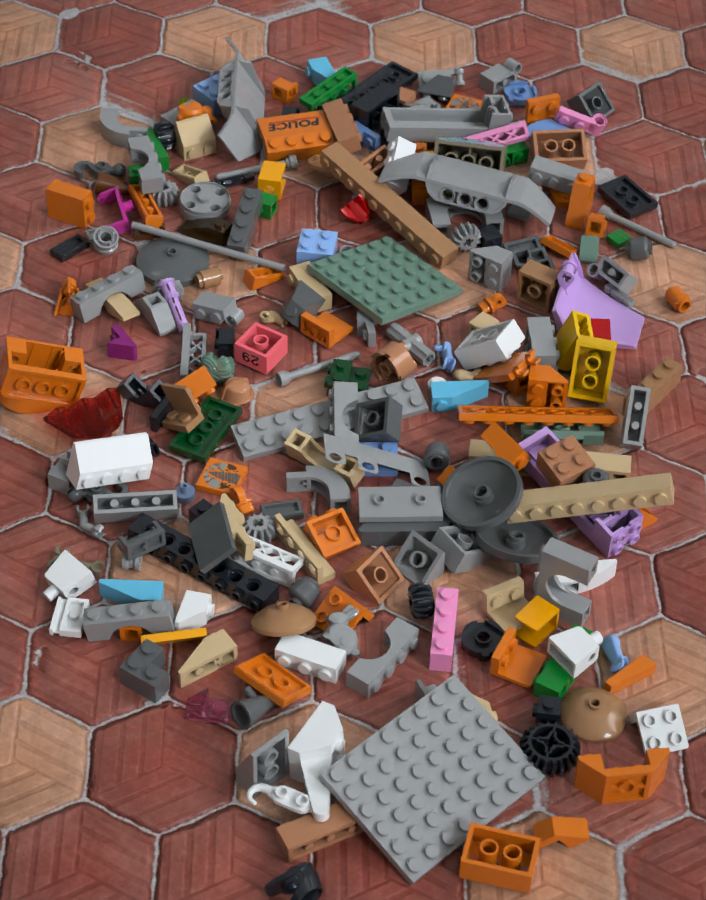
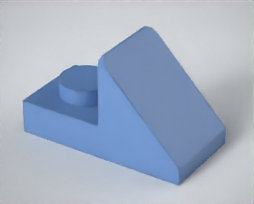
[355,121,381,152]

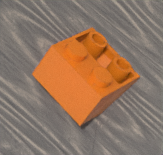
[526,364,568,408]

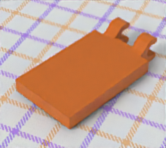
[473,349,541,383]

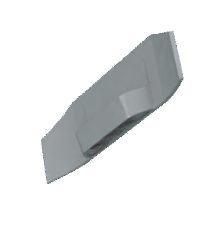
[217,37,266,162]
[378,151,556,226]

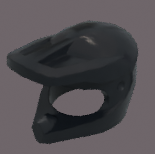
[264,862,323,900]

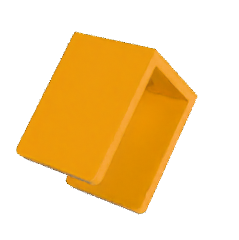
[258,161,286,200]
[515,595,560,649]

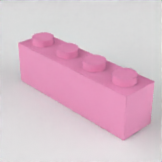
[429,587,459,672]

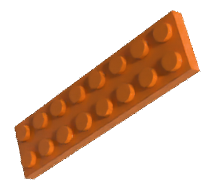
[457,405,619,427]

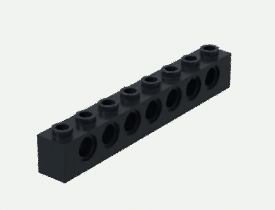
[127,513,279,612]

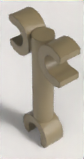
[47,545,105,578]

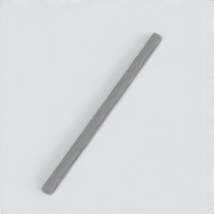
[131,221,286,272]

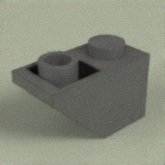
[418,75,456,102]

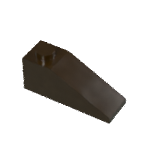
[178,217,233,248]

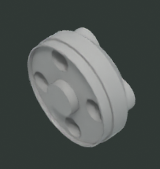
[179,182,231,221]

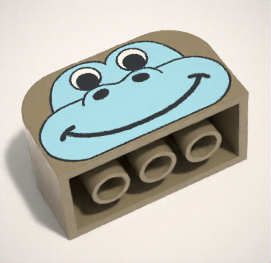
[434,136,508,171]

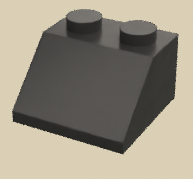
[354,396,403,442]

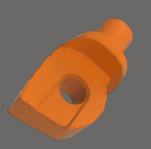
[477,293,507,313]
[229,485,255,515]

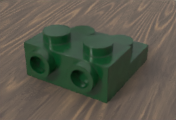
[324,359,372,396]

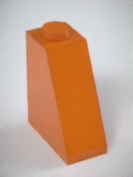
[565,172,596,231]

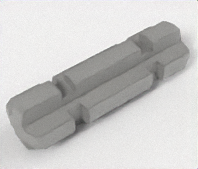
[604,283,635,309]

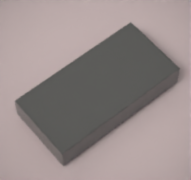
[259,499,304,521]

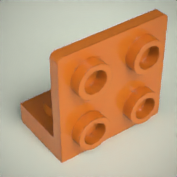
[300,311,353,349]
[315,585,375,631]
[490,626,547,689]

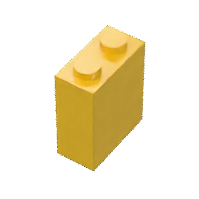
[556,310,593,372]

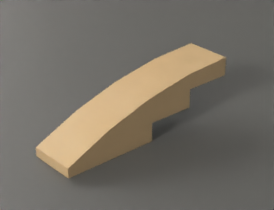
[85,278,140,321]

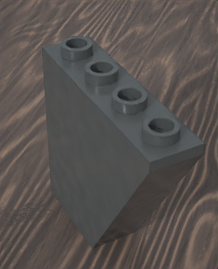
[356,478,455,546]

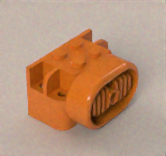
[0,336,87,414]

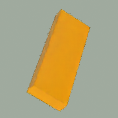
[140,627,207,645]

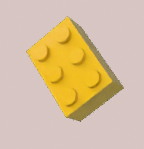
[567,335,618,404]

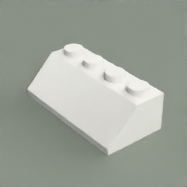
[66,432,153,490]

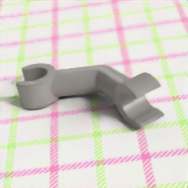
[76,504,105,539]

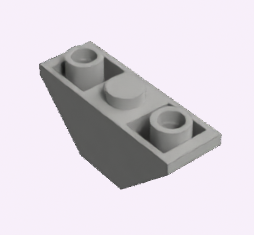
[134,292,177,337]

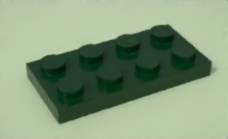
[169,396,243,463]

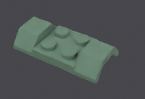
[521,422,604,445]

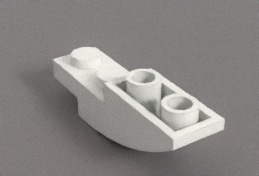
[533,559,617,594]

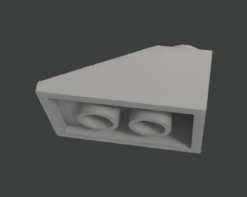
[431,525,495,574]
[236,729,289,799]

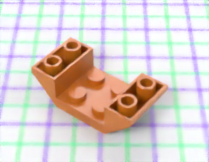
[573,747,670,804]

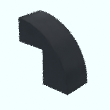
[116,372,166,407]

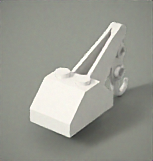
[246,701,345,822]

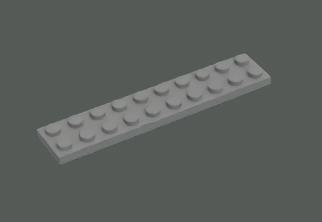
[230,378,429,462]

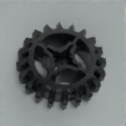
[519,719,581,778]

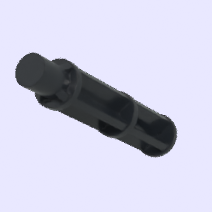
[211,173,255,188]

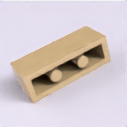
[287,261,332,313]

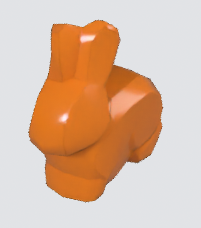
[177,100,218,124]

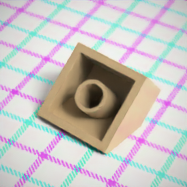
[175,114,216,161]

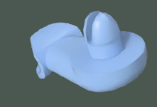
[434,341,456,373]
[602,635,629,672]

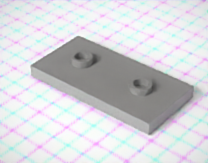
[358,486,443,522]

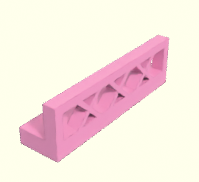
[463,120,530,145]

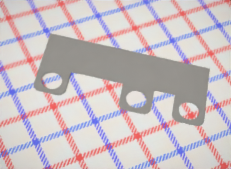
[323,433,430,486]

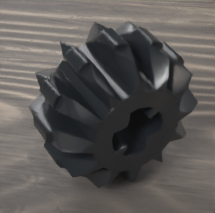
[153,121,176,150]
[407,582,435,619]

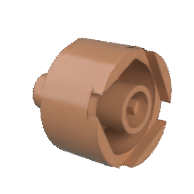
[370,341,417,385]

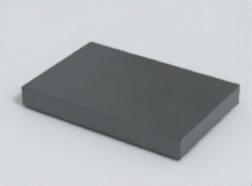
[188,501,237,574]

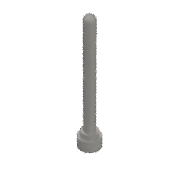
[215,154,298,180]
[598,205,676,248]
[275,351,360,387]

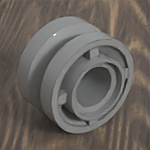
[93,226,119,255]

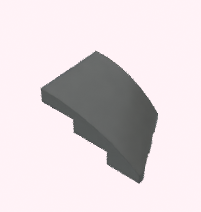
[502,235,556,270]

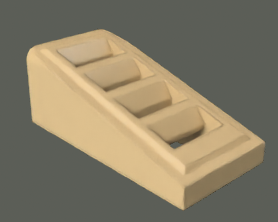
[171,164,210,185]

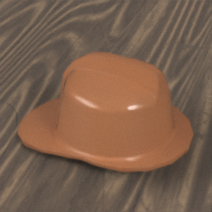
[210,376,255,406]

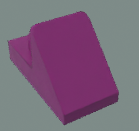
[107,324,137,361]

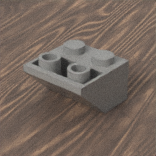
[468,246,513,292]

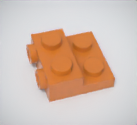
[303,507,361,560]

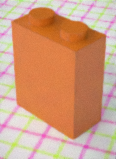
[46,179,95,229]

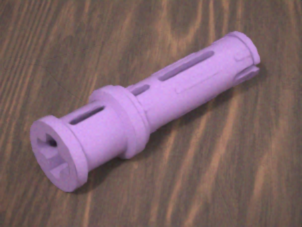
[158,278,188,334]

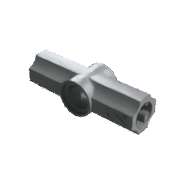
[386,322,435,367]

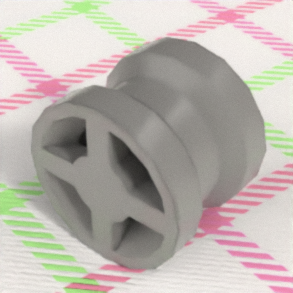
[122,554,143,571]

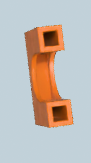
[437,421,532,486]

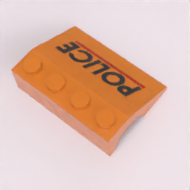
[256,110,335,162]

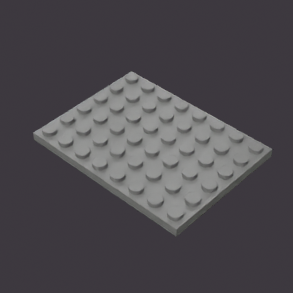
[319,675,546,886]

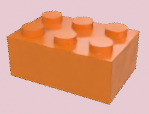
[459,822,541,894]

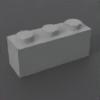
[528,155,586,195]
[619,385,651,451]

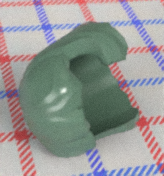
[200,352,235,384]

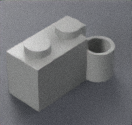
[479,58,522,95]
[587,255,639,294]
[192,291,245,328]

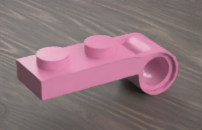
[554,106,607,136]

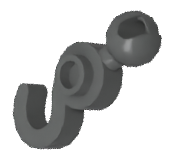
[74,161,126,179]
[67,483,129,503]

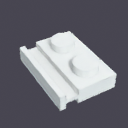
[49,596,90,638]

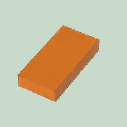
[540,235,580,258]

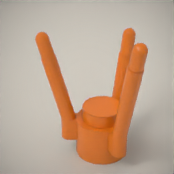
[53,277,80,317]

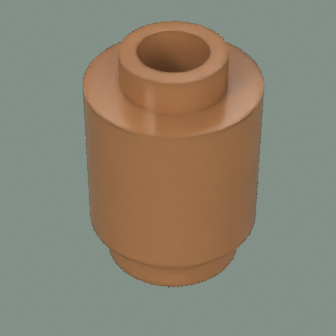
[194,267,223,289]

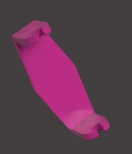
[97,186,135,235]

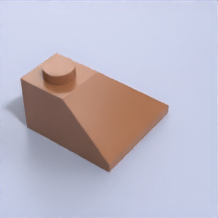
[342,545,405,605]

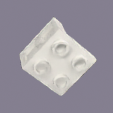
[628,704,689,754]

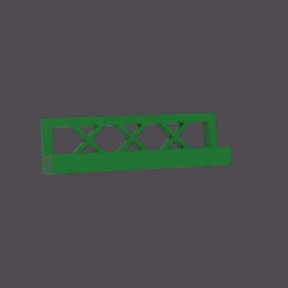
[299,66,357,112]

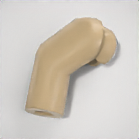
[259,311,288,327]
[453,368,481,381]

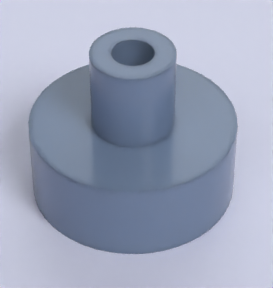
[175,483,195,504]

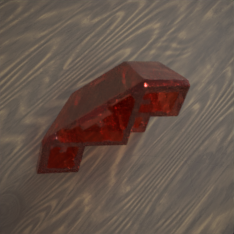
[43,388,123,439]

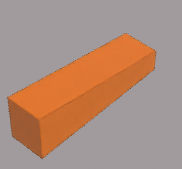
[604,654,656,694]

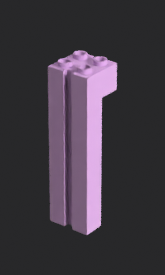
[518,426,644,558]

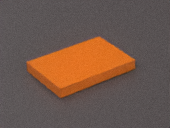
[233,653,312,708]

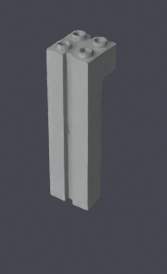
[380,95,513,142]

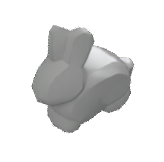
[320,605,360,656]

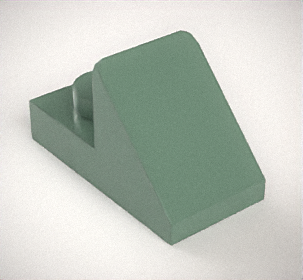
[579,235,599,264]

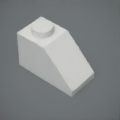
[175,590,215,631]

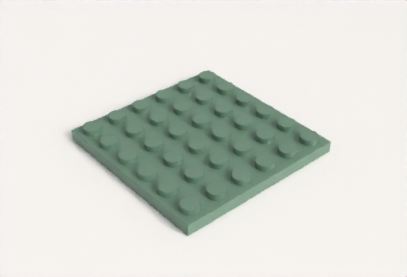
[307,236,463,325]

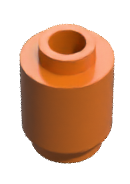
[665,286,691,313]

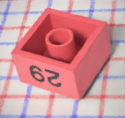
[234,322,288,375]

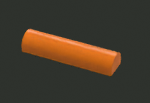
[128,184,163,228]

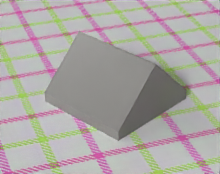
[393,530,445,584]

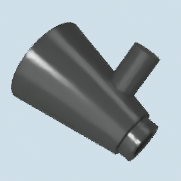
[231,686,276,730]

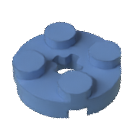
[504,81,537,107]

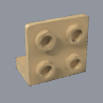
[482,576,529,633]

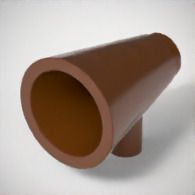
[95,171,130,195]

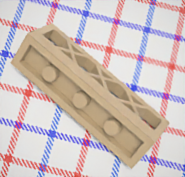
[274,513,336,585]

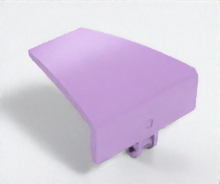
[552,253,645,349]

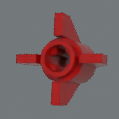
[339,194,371,224]

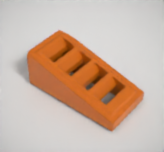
[243,267,285,290]

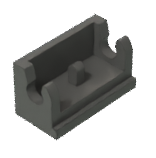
[117,520,166,561]

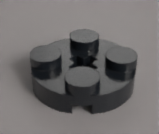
[461,620,504,662]

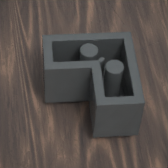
[119,639,169,704]

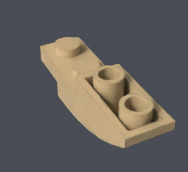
[220,493,255,561]

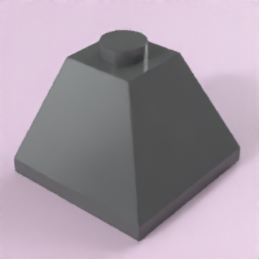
[567,81,616,118]
[279,280,326,328]

